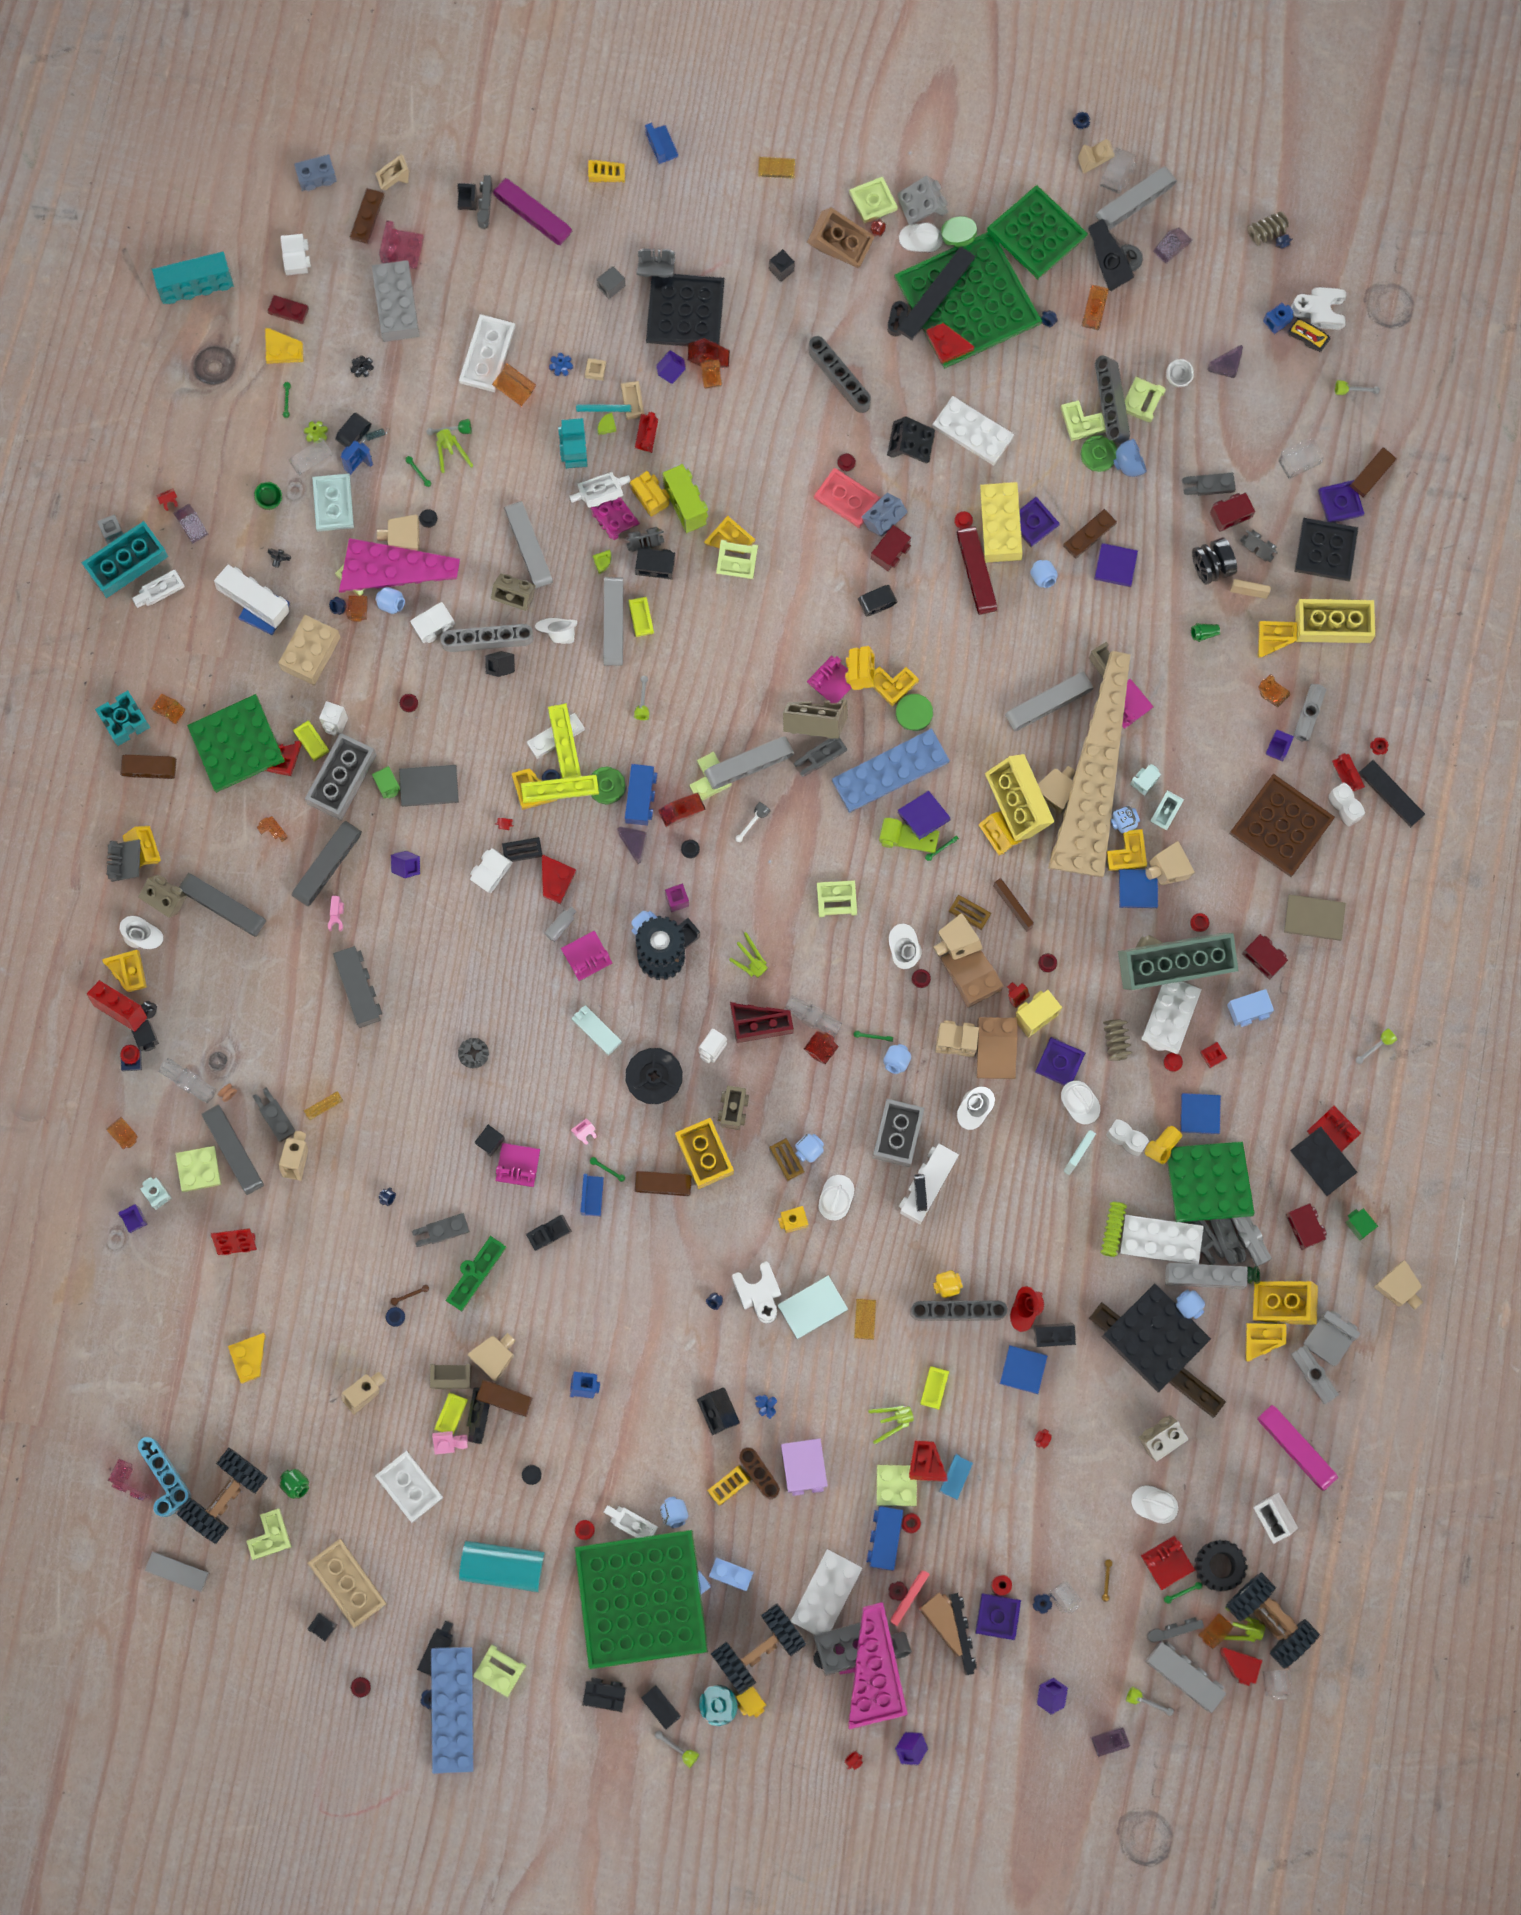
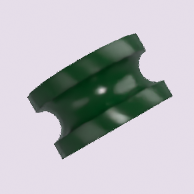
[1247,1266,1260,1284]

